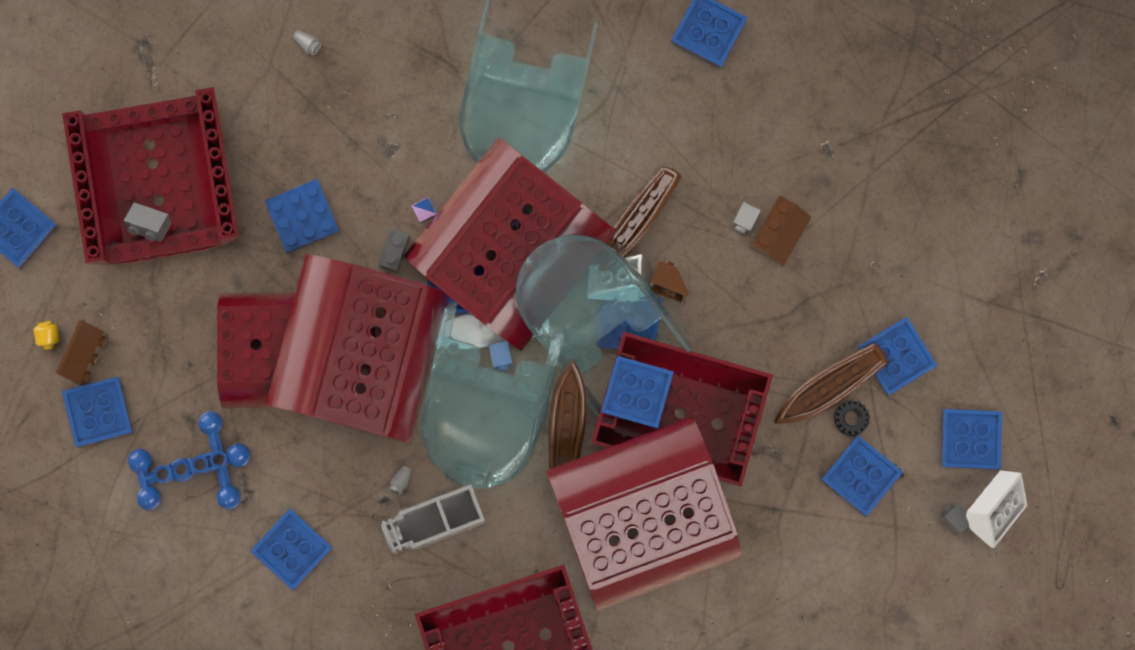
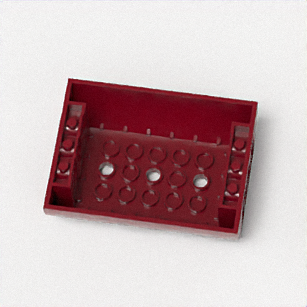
[217,292,375,408]
[591,332,773,487]
[415,564,592,650]

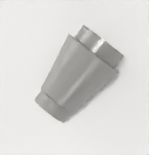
[293,30,321,55]
[389,466,412,496]

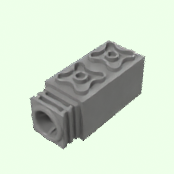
[381,484,486,554]

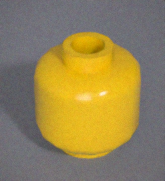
[33,321,60,350]

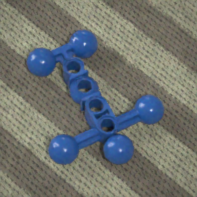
[128,411,251,510]

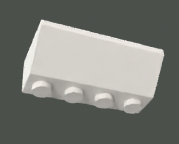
[966,470,1027,548]

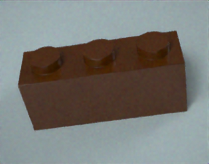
[750,195,811,266]
[649,260,689,305]
[56,320,107,386]

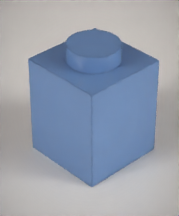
[489,341,512,372]

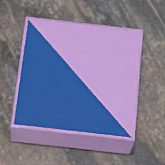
[411,197,437,223]

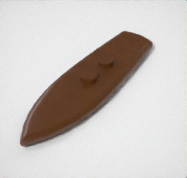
[599,166,682,271]
[775,343,888,424]
[548,359,587,469]

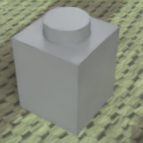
[732,202,761,234]

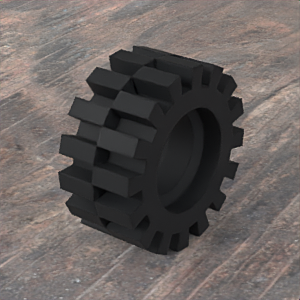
[834,400,870,436]

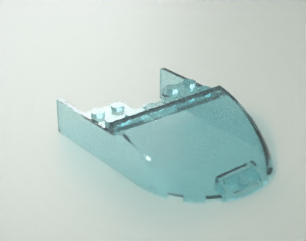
[459,0,600,172]
[516,235,692,417]
[421,301,563,489]

